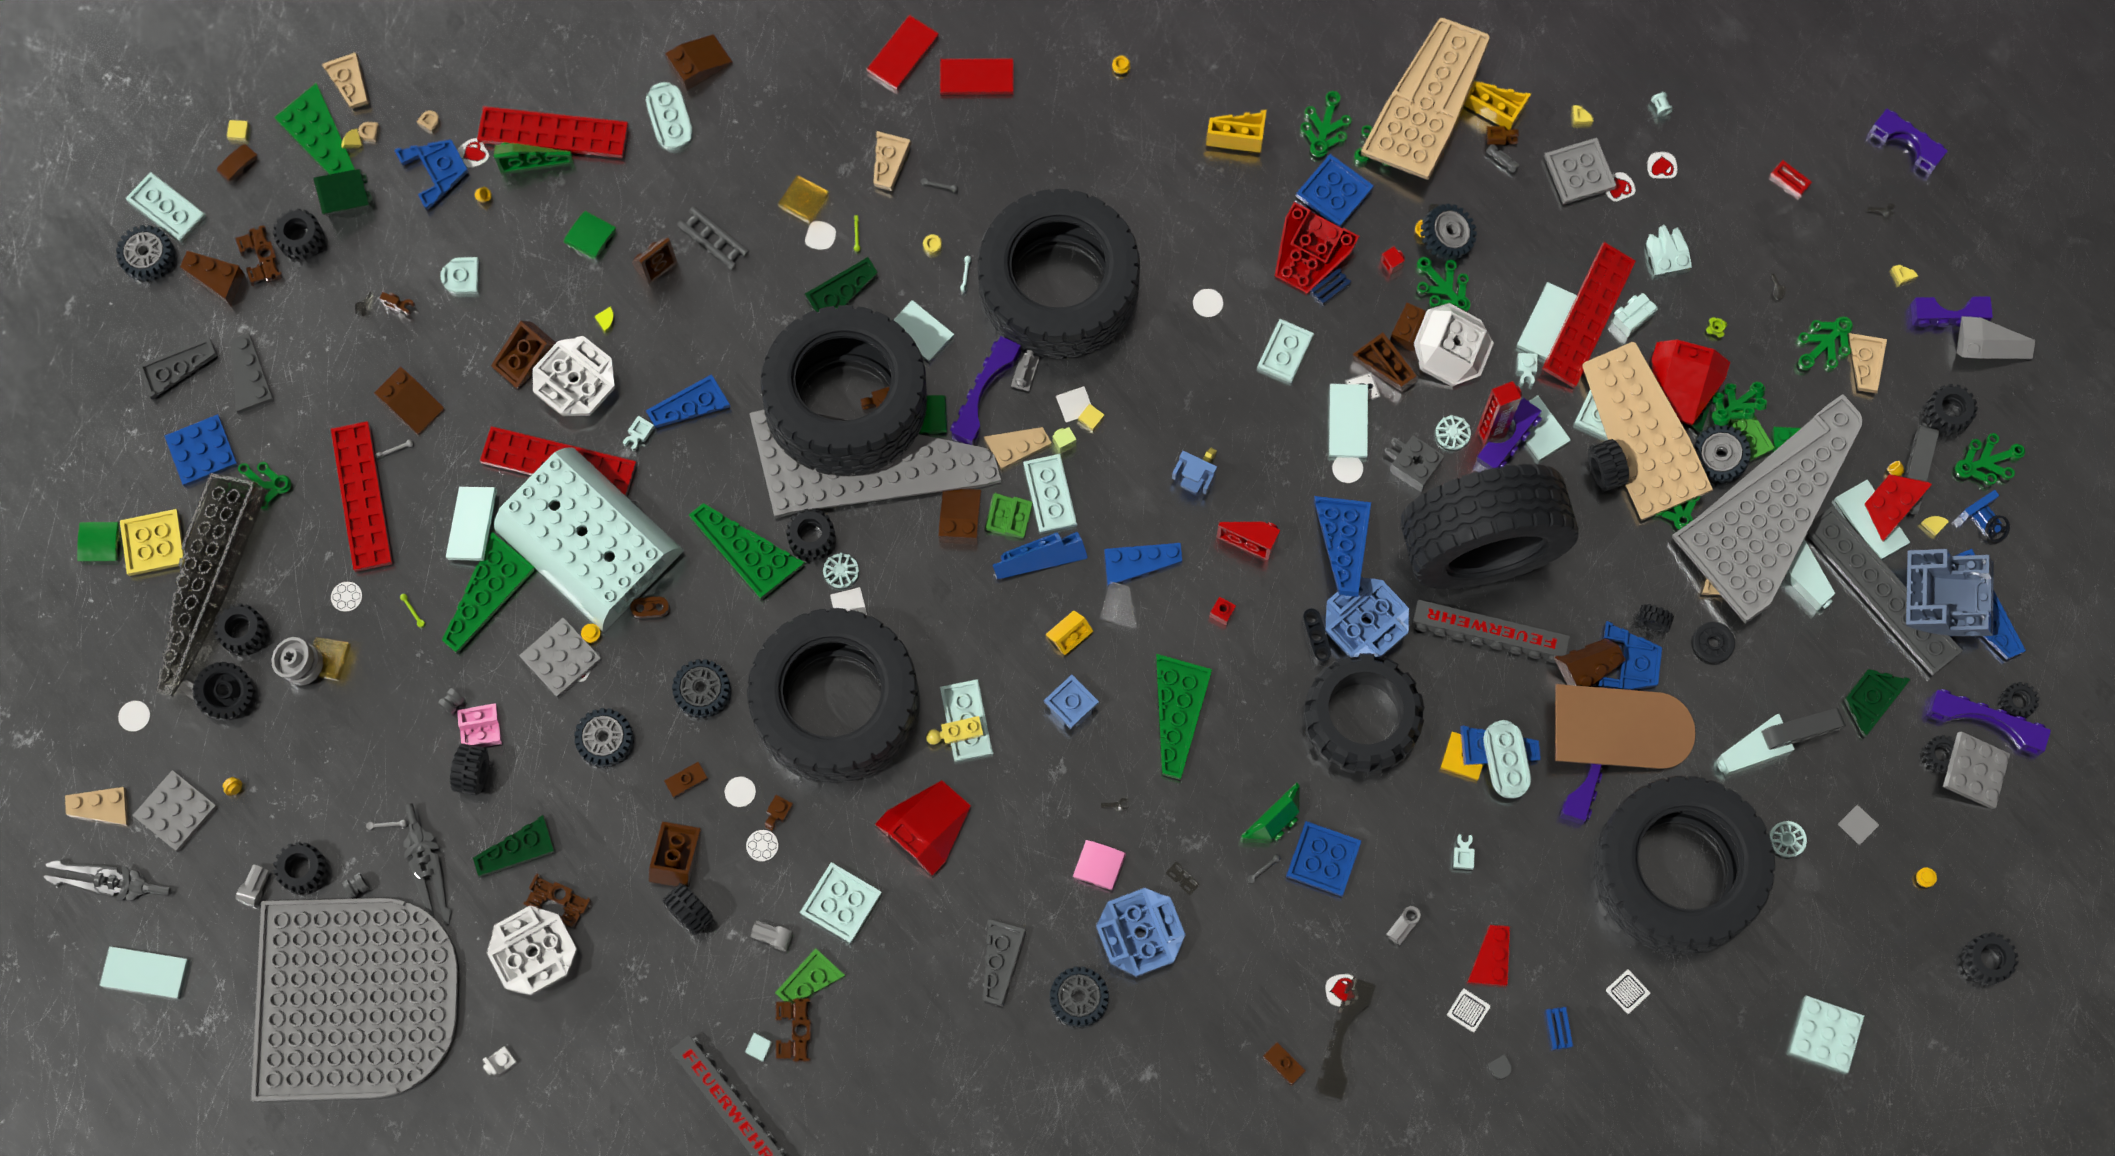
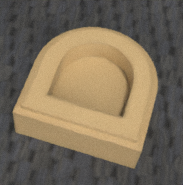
[417,111,440,133]
[358,122,379,142]

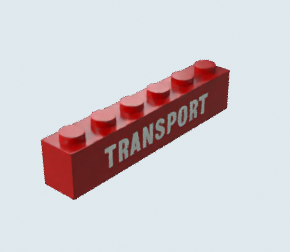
[1477,381,1522,445]

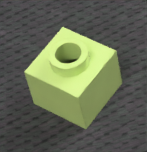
[1052,427,1076,454]

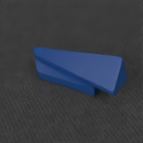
[993,532,1088,579]

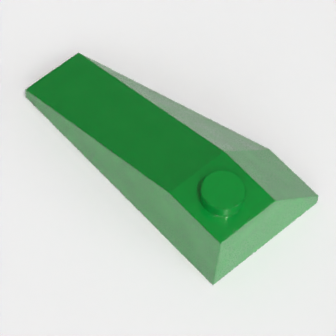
[494,142,574,173]

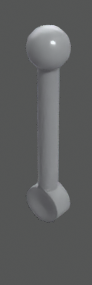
[375,440,413,459]
[366,820,407,830]

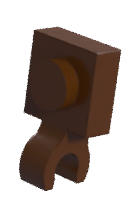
[1486,126,1519,145]
[379,292,415,315]
[861,387,889,411]
[764,795,793,831]

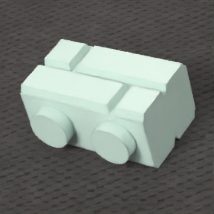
[1613,293,1658,337]

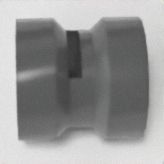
[438,688,466,715]
[342,873,369,899]

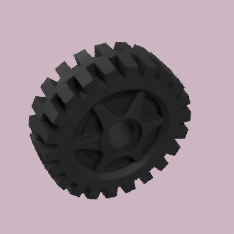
[192,662,253,720]

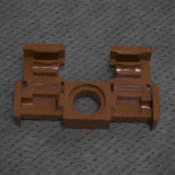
[235,225,282,286]
[523,874,591,928]
[776,998,810,1062]

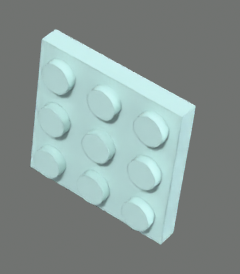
[800,862,882,944]
[1788,996,1864,1074]

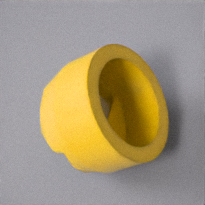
[475,187,491,203]
[1887,461,1905,477]

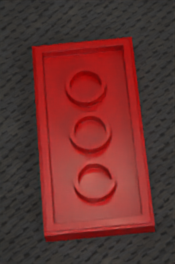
[867,15,939,90]
[940,59,1013,95]

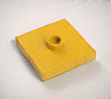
[1440,732,1483,781]

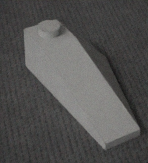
[1957,316,2035,359]

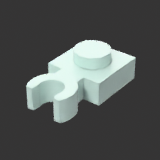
[1517,353,1537,386]
[623,416,655,451]
[1453,834,1474,870]

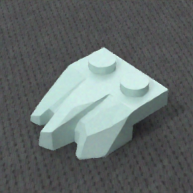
[1646,225,1692,275]

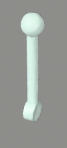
[960,256,972,292]

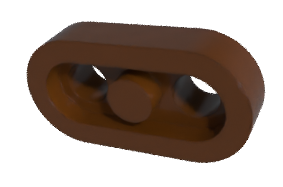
[630,597,669,618]

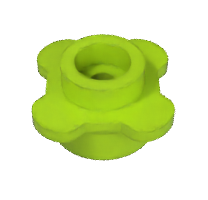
[1706,317,1727,338]

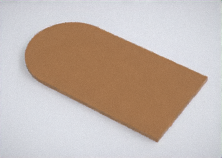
[1555,684,1696,769]

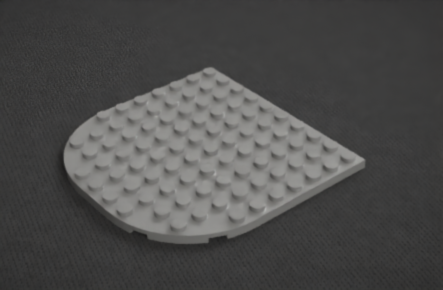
[251,898,458,1101]

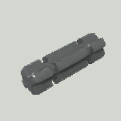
[1486,145,1519,173]

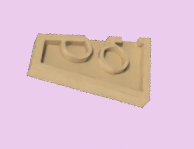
[322,53,369,109]
[874,131,912,191]
[1848,333,1887,393]
[984,427,1052,471]
[65,787,128,826]

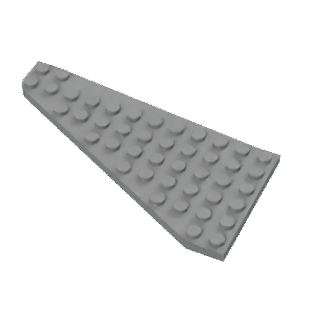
[1672,394,1862,624]
[749,410,1001,518]

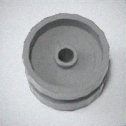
[271,637,323,686]

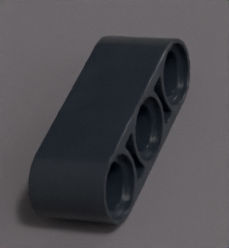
[1302,608,1331,666]

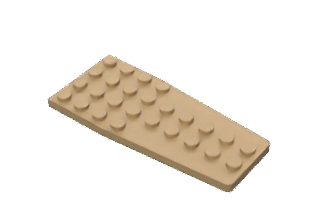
[1361,18,1490,180]
[1583,342,1713,521]

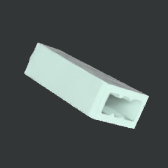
[1785,539,1835,611]
[1717,714,1794,777]

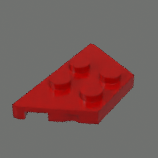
[1864,474,1932,542]

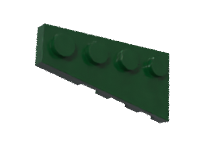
[804,257,878,312]
[473,815,555,878]

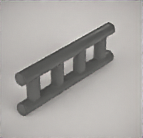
[677,206,749,270]

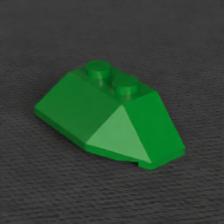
[1240,782,1300,843]

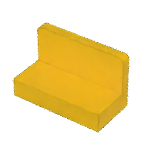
[1046,611,1093,655]

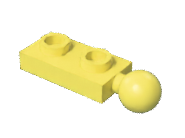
[926,716,983,745]

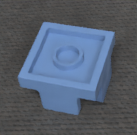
[1172,451,1217,494]
[1044,675,1099,729]

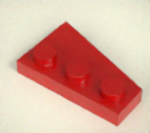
[1467,925,1510,987]

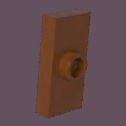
[664,762,708,798]
[1263,1042,1306,1086]

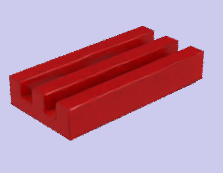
[1771,160,1812,197]

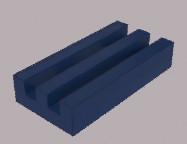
[1310,268,1351,306]

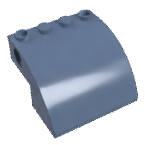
[1906,549,1994,636]

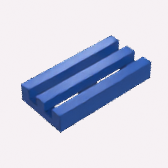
[1545,1007,1573,1050]

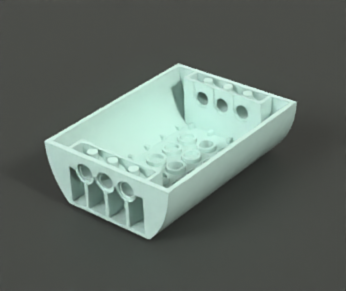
[494,447,684,633]

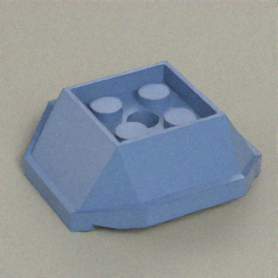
[1325,577,1409,659]
[1096,888,1185,977]

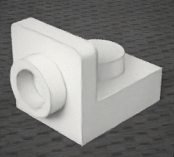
[483,1046,517,1078]

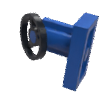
[1959,490,2010,542]

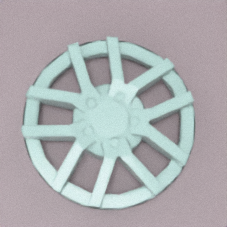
[1435,415,1471,450]
[823,553,859,589]
[1770,821,1807,858]

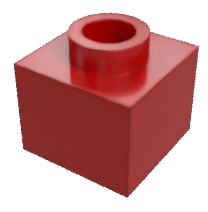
[1380,246,1405,275]
[1209,597,1236,626]

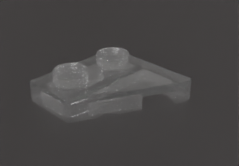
[1099,581,1136,629]

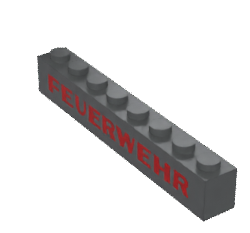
[1411,600,1570,663]
[670,1035,788,1156]

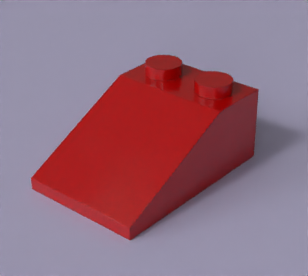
[1217,522,1280,561]

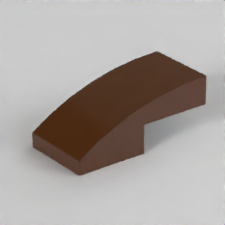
[216,143,257,182]

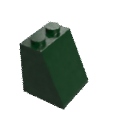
[313,169,373,216]

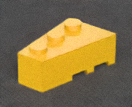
[1464,81,1531,130]
[1206,110,1266,153]

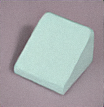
[745,1033,772,1061]

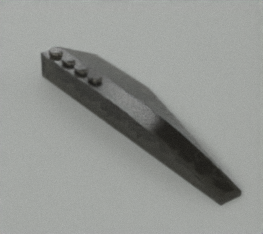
[156,473,268,697]

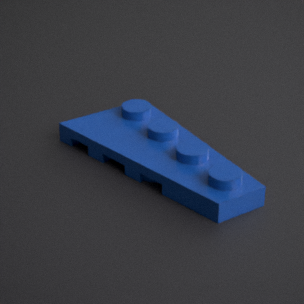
[646,374,731,428]
[1104,543,1182,587]
[1460,725,1541,765]

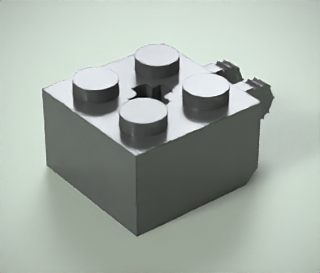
[1384,435,1444,492]

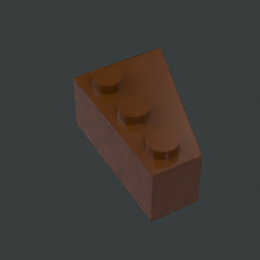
[180,250,245,307]
[1352,332,1417,392]
[1554,638,1626,687]

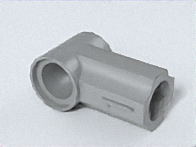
[236,865,270,907]
[1386,906,1421,945]
[751,921,793,951]

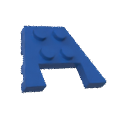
[394,140,468,210]
[1598,621,1662,690]

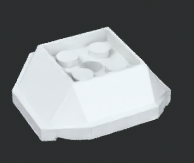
[1414,303,1494,387]
[533,336,615,416]
[487,906,577,995]

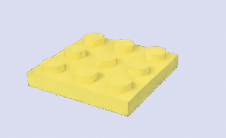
[120,509,186,576]

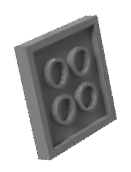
[1544,138,1616,205]
[519,618,602,698]
[1943,732,2010,809]
[133,770,217,852]

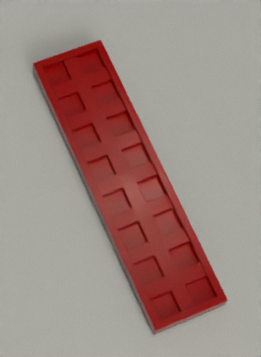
[477,106,629,158]
[1542,242,1636,388]
[331,421,393,572]
[480,426,637,497]

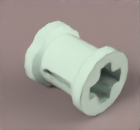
[1651,92,1673,117]

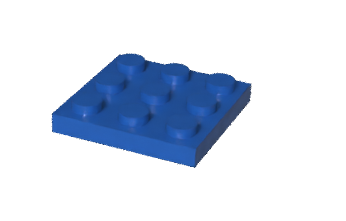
[1296,154,1374,227]
[165,414,238,487]
[1286,821,1361,897]

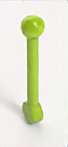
[854,215,861,252]
[400,594,425,628]

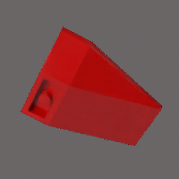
[1275,202,1360,294]
[1651,339,1730,425]
[875,780,971,876]

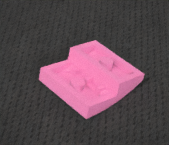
[457,703,502,747]
[1073,840,1126,891]

